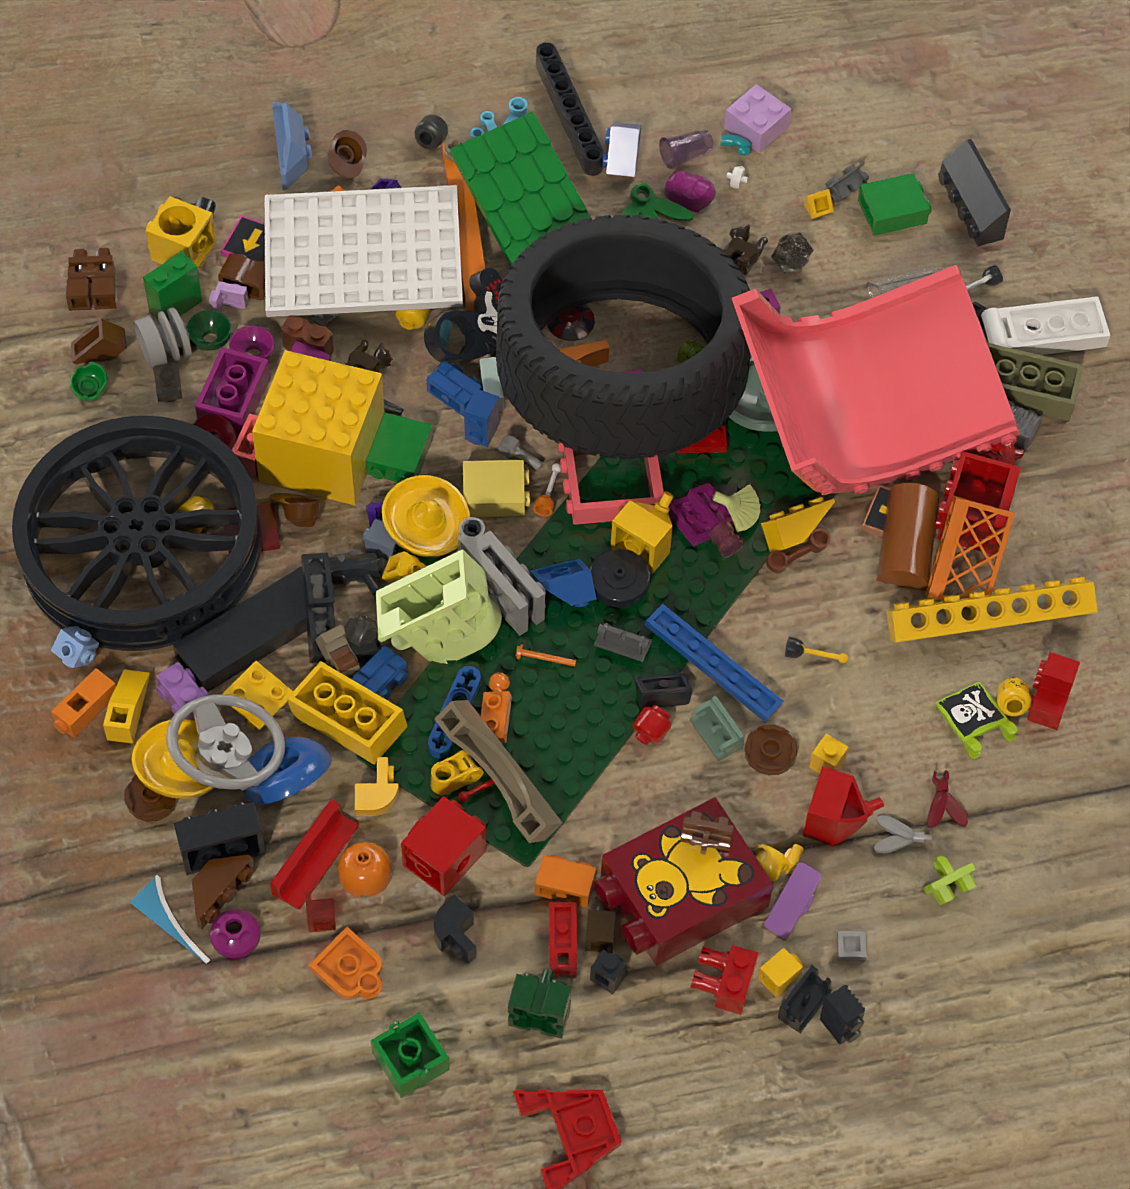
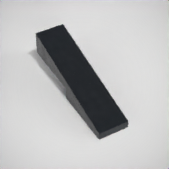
[301,553,336,663]

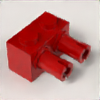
[690,945,759,1015]

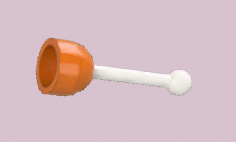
[533,463,561,517]

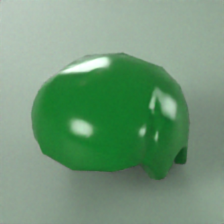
[70,362,108,402]

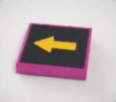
[221,215,265,261]

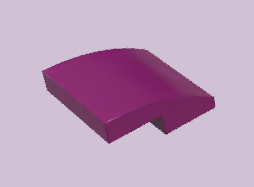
[668,483,734,546]

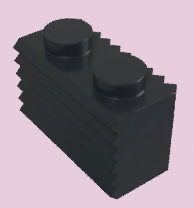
[819,985,865,1045]

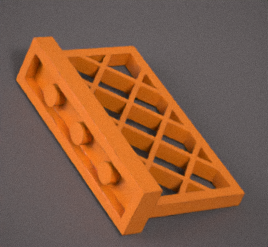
[925,495,1015,608]

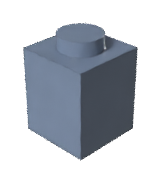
[363,519,399,560]

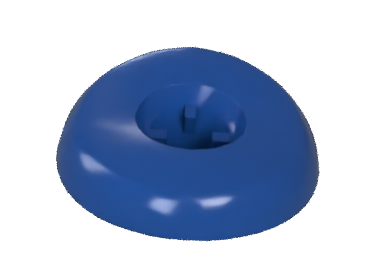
[244,737,332,804]

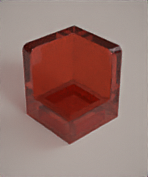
[305,892,336,933]

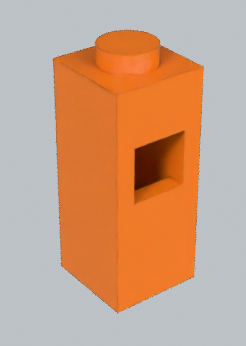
[51,668,116,738]

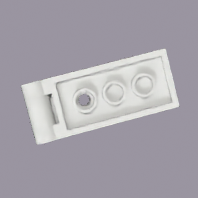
[981,297,1111,355]

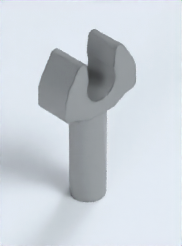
[498,435,543,471]

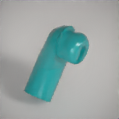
[720,134,752,155]

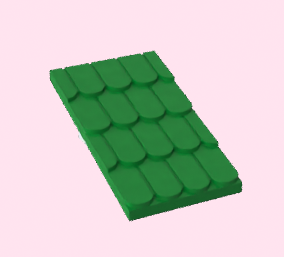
[450,111,590,266]

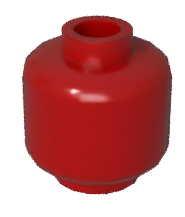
[632,705,672,746]

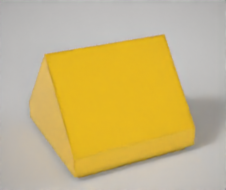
[804,189,834,219]

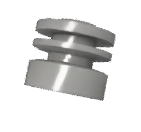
[133,307,192,370]

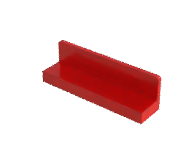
[270,799,358,910]

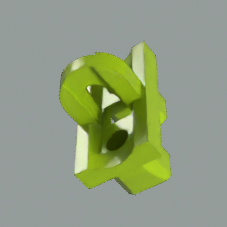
[923,856,977,905]

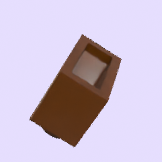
[71,319,126,364]

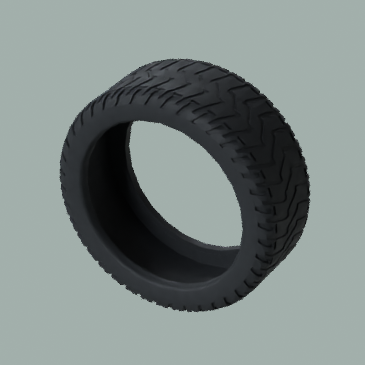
[496,215,751,459]

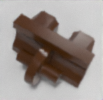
[680,811,734,855]

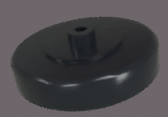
[590,549,651,607]

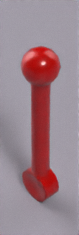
[458,779,495,802]

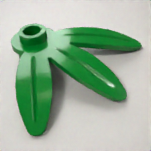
[621,183,694,221]

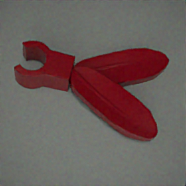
[927,770,968,828]

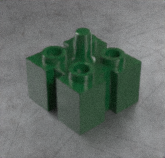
[508,969,571,1039]

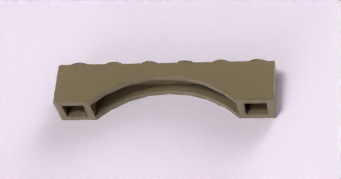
[435,700,563,843]

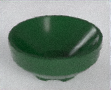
[186,310,231,351]

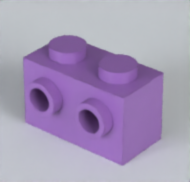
[156,662,209,721]

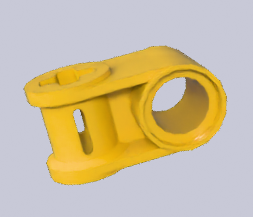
[431,750,484,795]

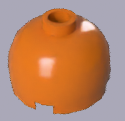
[337,842,392,898]

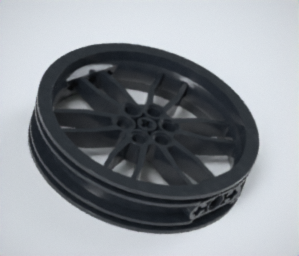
[12,416,262,651]

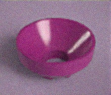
[229,325,274,360]
[210,909,261,959]

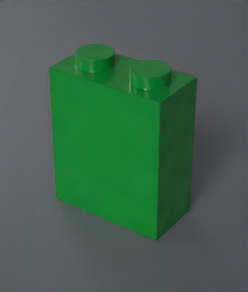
[858,173,932,236]
[143,251,202,320]
[366,413,433,484]

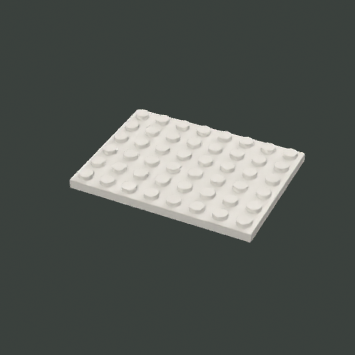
[265,185,463,317]

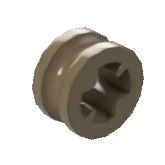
[444,137,464,161]

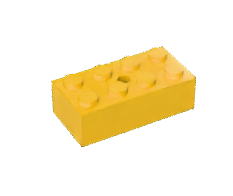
[287,661,407,765]

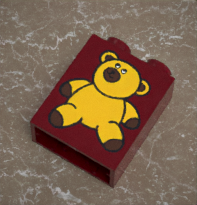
[594,797,773,966]

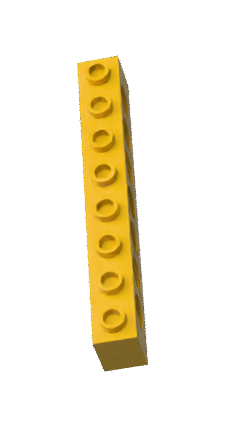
[886,576,1098,642]

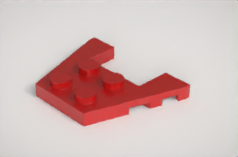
[513,1090,622,1189]

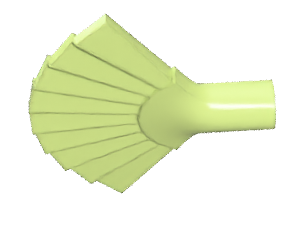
[712,484,760,532]

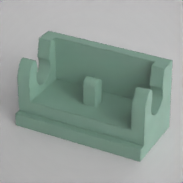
[690,696,745,761]

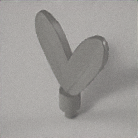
[874,815,932,853]

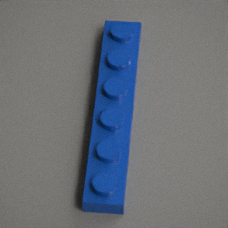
[645,604,783,723]

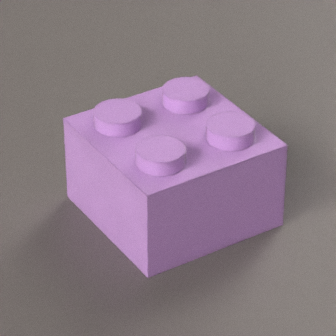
[724,84,792,153]

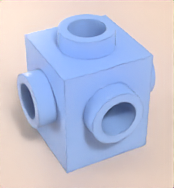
[51,626,99,668]

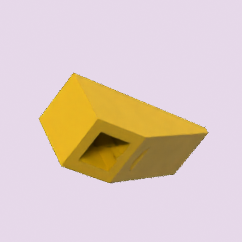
[761,497,835,552]
[103,669,150,744]

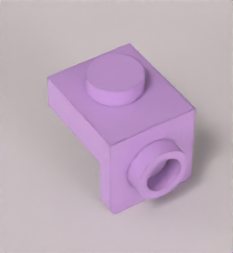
[209,281,249,312]

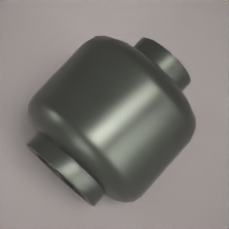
[414,115,448,149]

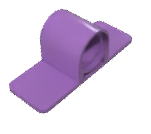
[764,862,822,939]

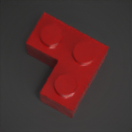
[1027,652,1080,730]

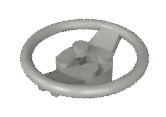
[167,694,285,790]

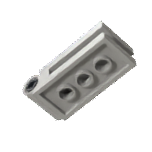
[457,517,546,636]

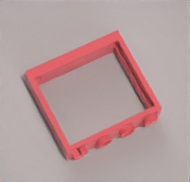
[558,442,664,525]

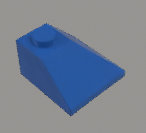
[530,559,596,607]

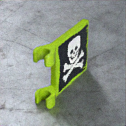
[935,681,1018,759]

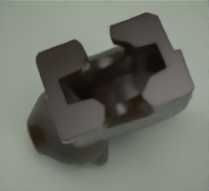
[723,224,768,275]
[345,339,393,373]

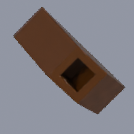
[192,855,254,930]

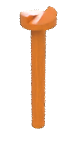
[516,644,576,667]

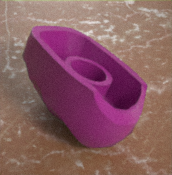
[665,171,716,212]

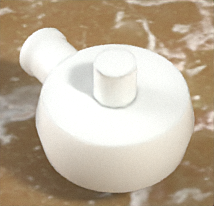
[726,166,748,189]

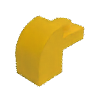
[355,757,399,816]

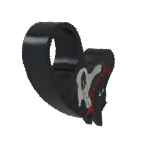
[424,268,503,364]

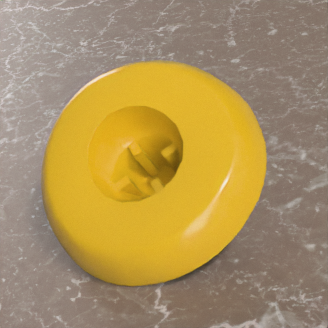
[382,475,470,557]
[132,719,221,799]

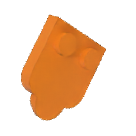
[308,927,382,1000]

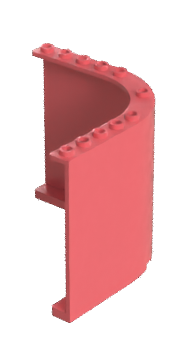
[732,265,1021,495]

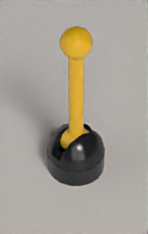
[785,636,848,663]

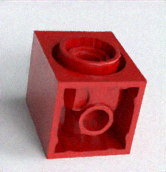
[401,796,486,897]

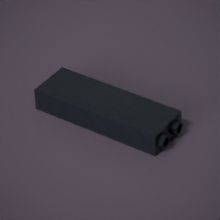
[173,566,335,693]

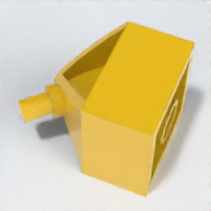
[611,492,674,574]

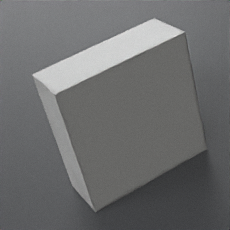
[837,931,867,961]

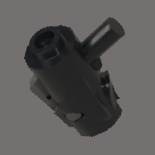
[329,550,384,596]

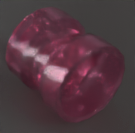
[708,521,744,558]

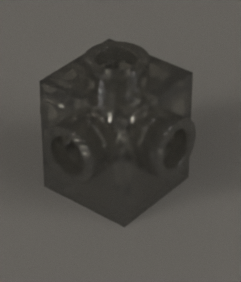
[771,233,814,273]

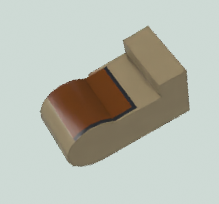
[315,625,360,677]

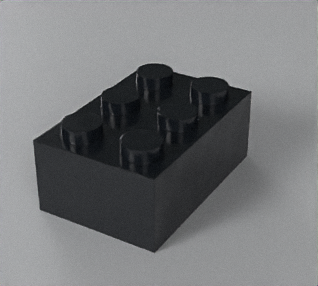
[173,802,266,875]

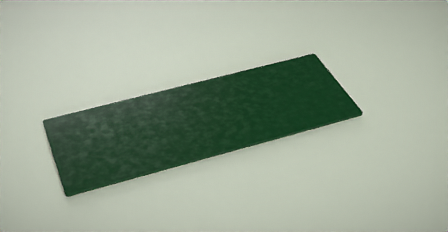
[356,417,820,867]

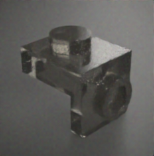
[153,363,183,402]

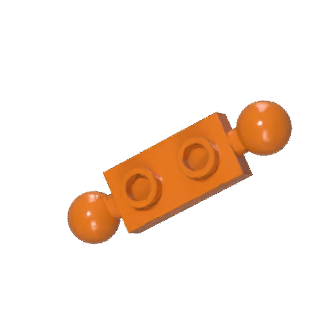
[481,672,512,743]

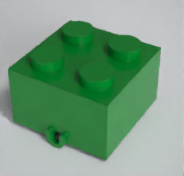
[371,1012,450,1098]

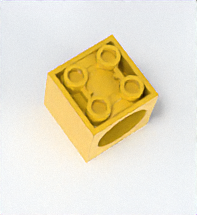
[145,196,217,269]

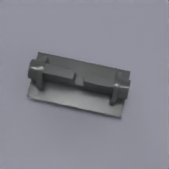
[825,162,869,203]
[594,623,652,662]

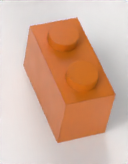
[535,855,596,908]

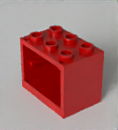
[936,451,1021,554]

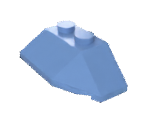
[272,101,312,190]

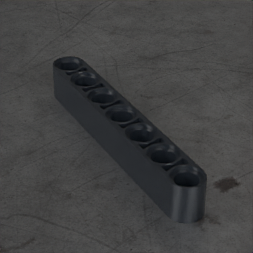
[536,42,604,176]

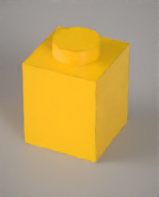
[809,734,849,774]
[758,948,803,998]

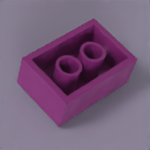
[195,347,270,434]

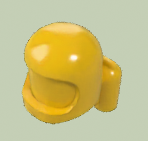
[755,844,804,883]

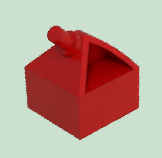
[803,766,884,846]

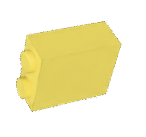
[463,460,530,517]

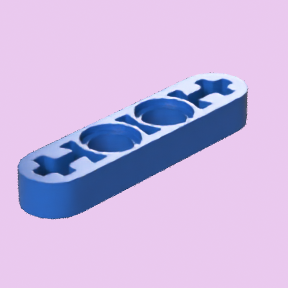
[428,666,481,759]

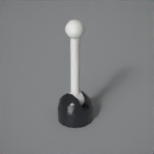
[966,265,1003,290]

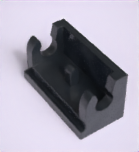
[778,965,832,1034]

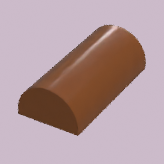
[876,483,939,591]

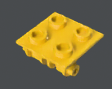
[223,661,293,730]

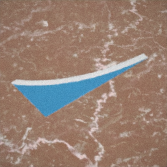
[130,875,210,964]

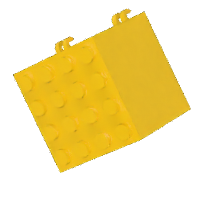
[252,350,385,505]

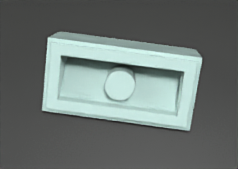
[479,357,504,412]

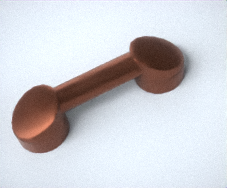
[766,528,830,574]

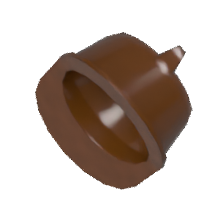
[328,130,367,178]
[269,493,325,527]

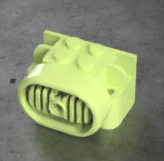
[376,549,502,664]

